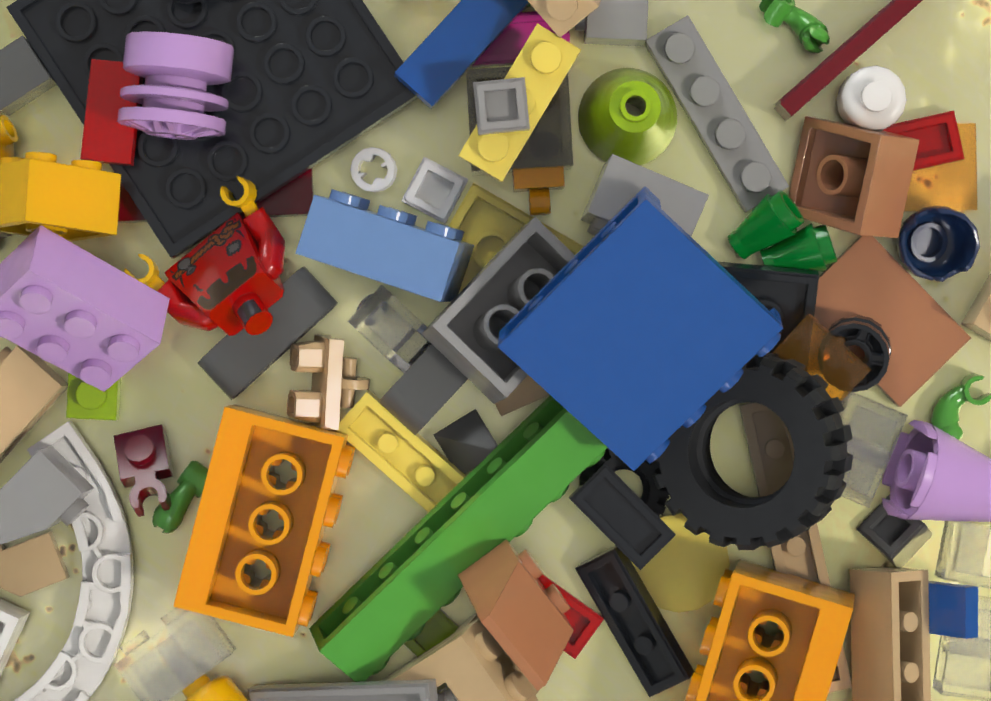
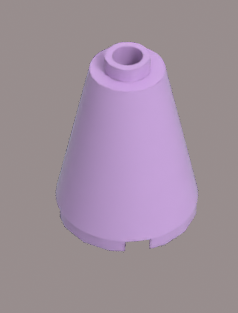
[882,420,991,522]

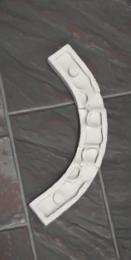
[14,421,134,701]

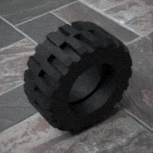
[652,353,853,550]

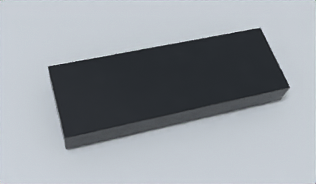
[575,546,695,697]

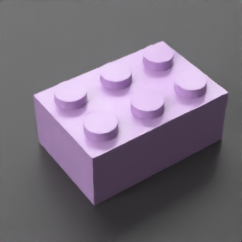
[0,225,170,392]

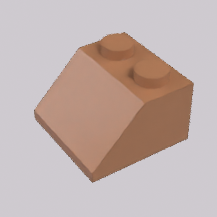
[789,116,920,238]
[458,539,574,691]

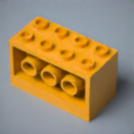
[173,404,355,637]
[685,559,855,701]

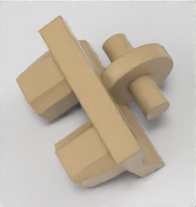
[287,335,370,430]

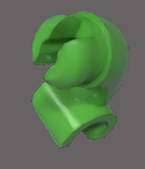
[759,0,830,53]
[931,374,991,440]
[152,461,208,534]

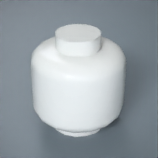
[836,65,907,131]

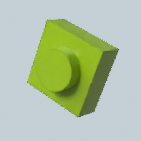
[66,373,121,421]

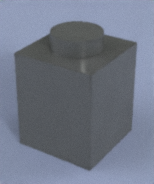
[0,36,57,116]

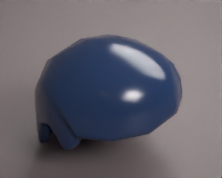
[896,205,980,282]

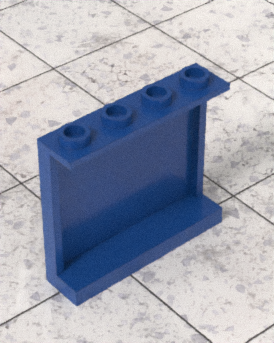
[498,186,783,471]

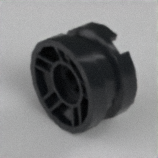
[818,315,892,392]

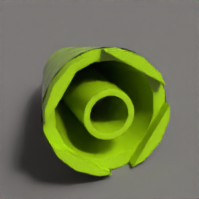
[578,68,677,166]

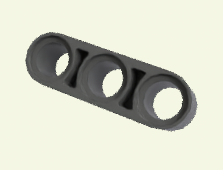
[198,266,338,400]
[378,344,468,435]

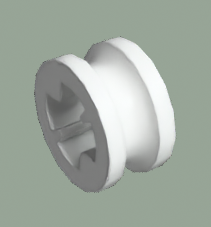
[350,147,397,193]

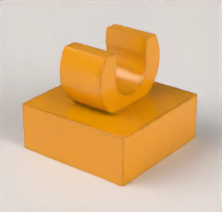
[512,166,565,216]

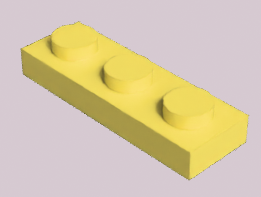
[458,23,581,183]
[336,390,466,513]

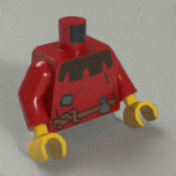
[124,176,285,336]

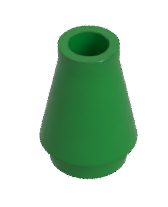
[727,190,804,259]
[760,223,838,271]

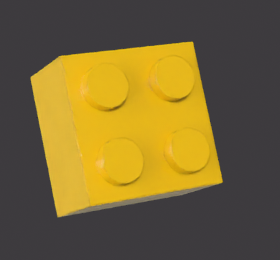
[0,152,121,242]

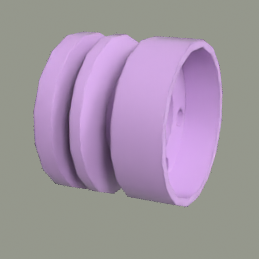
[117,31,234,140]

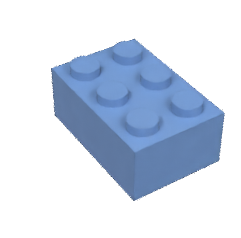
[295,189,474,302]

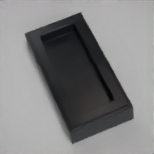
[569,462,676,570]

